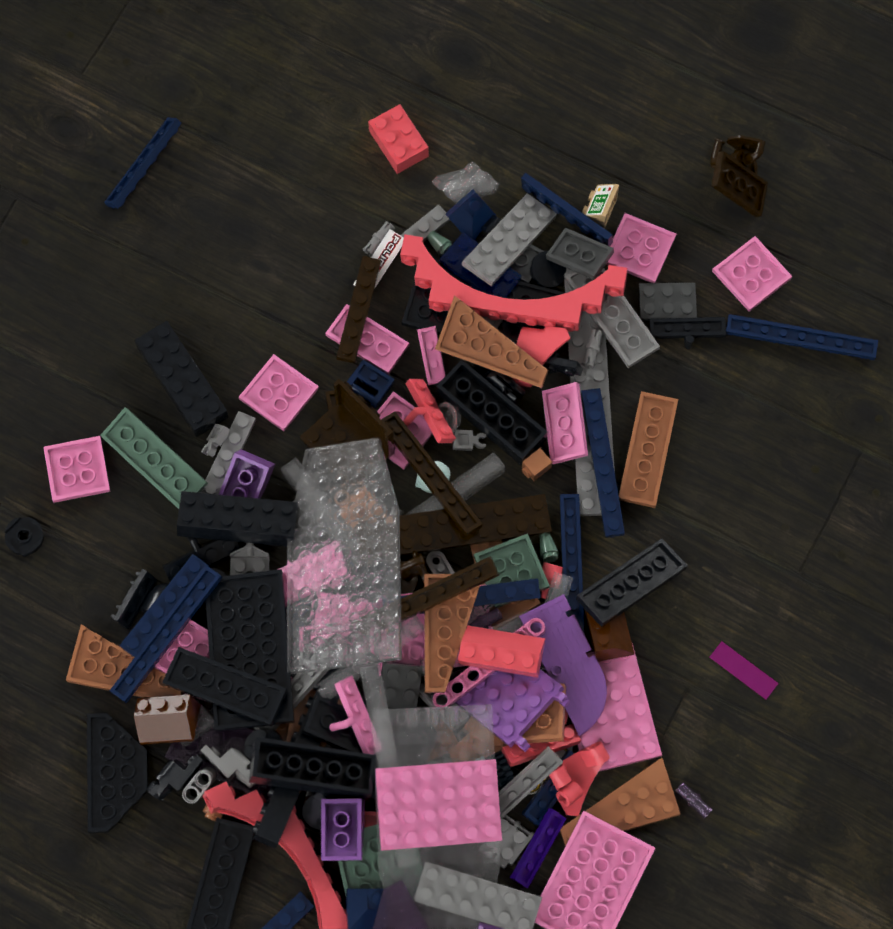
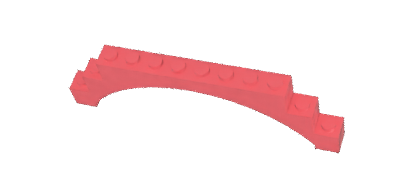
[400,235,627,332]
[202,781,347,929]

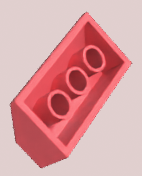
[458,625,545,678]

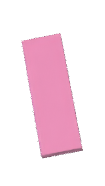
[417,326,446,386]

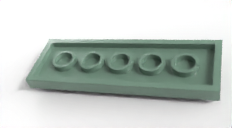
[100,407,208,509]

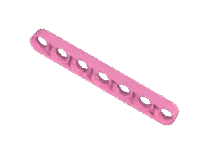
[433,618,546,710]

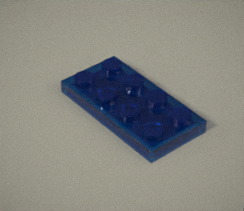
[440,232,522,298]

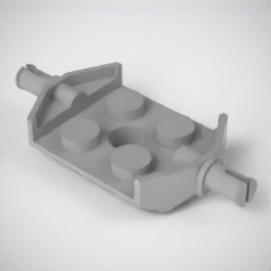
[230,543,270,575]

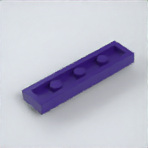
[510,808,566,889]

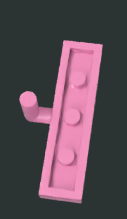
[329,676,383,755]

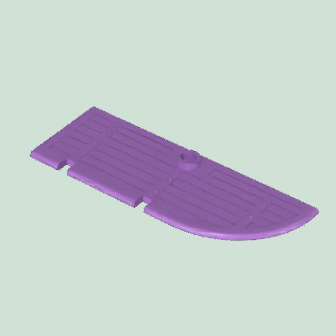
[519,594,607,736]

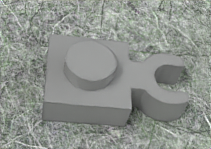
[201,424,230,457]
[453,430,486,451]

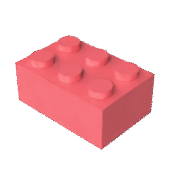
[368,104,429,174]

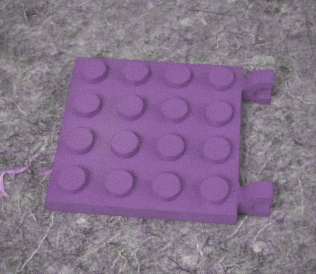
[455,669,570,752]

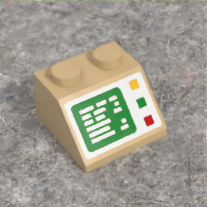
[582,184,619,229]

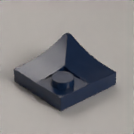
[445,189,496,244]
[346,889,387,929]

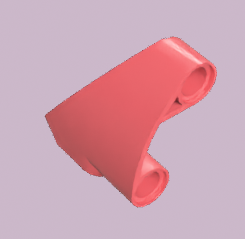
[512,326,571,387]
[549,741,610,817]

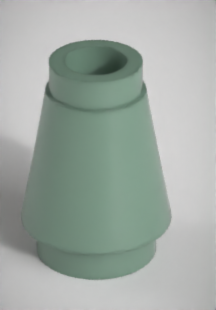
[427,231,454,257]
[539,533,559,563]

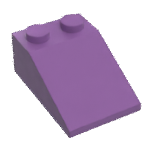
[219,449,275,499]
[321,799,365,861]

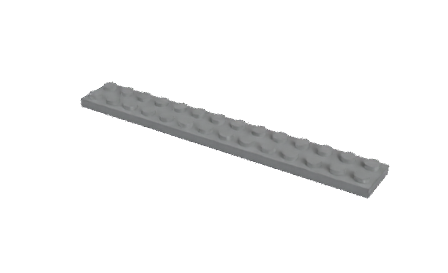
[564,268,615,516]

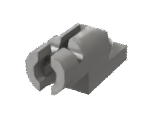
[200,745,255,788]

